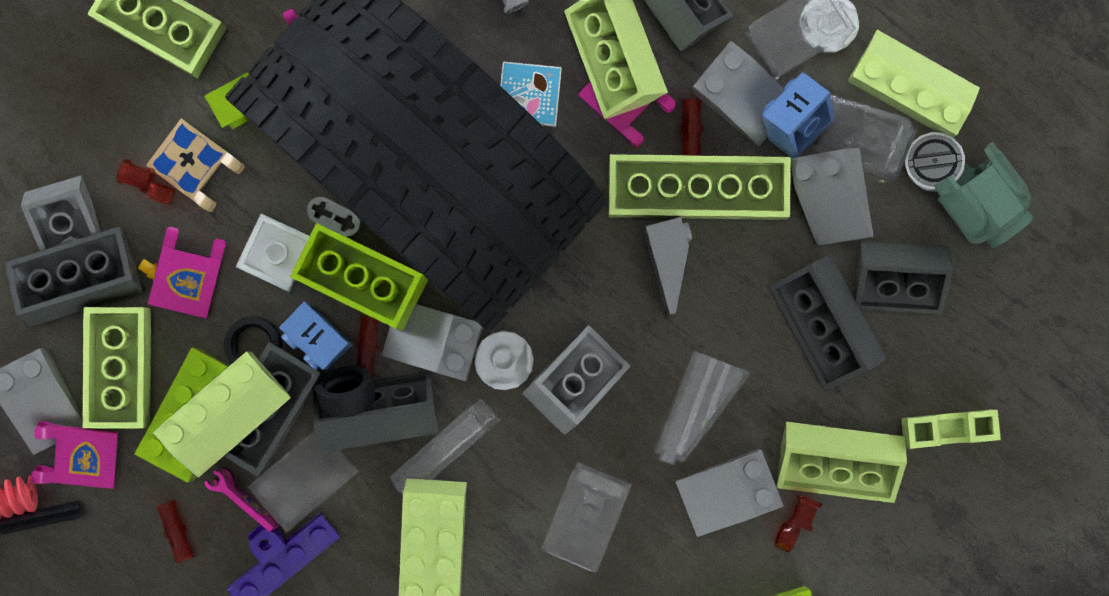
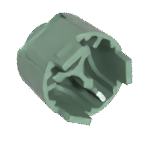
[934,141,1034,248]

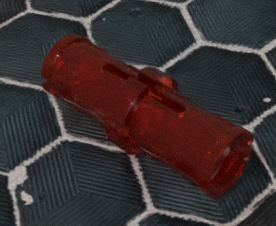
[680,98,704,156]
[355,316,379,377]
[156,500,194,563]

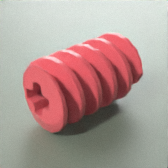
[0,475,38,519]

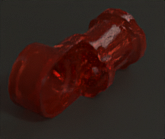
[116,159,176,205]
[774,494,823,553]

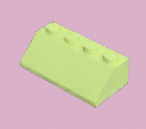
[564,0,668,119]
[848,30,980,137]
[153,351,291,478]
[776,422,907,503]

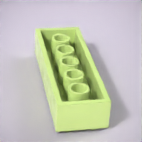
[608,154,791,220]

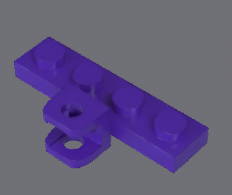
[227,512,340,596]

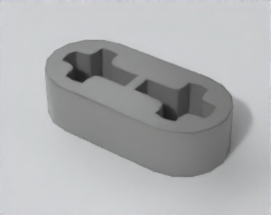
[307,197,361,238]

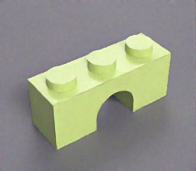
[901,409,1001,449]

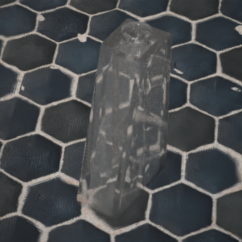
[654,351,750,465]
[390,398,501,495]

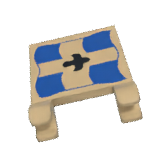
[146,118,245,212]

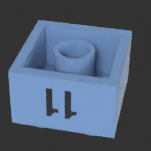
[762,72,835,158]
[279,301,354,370]

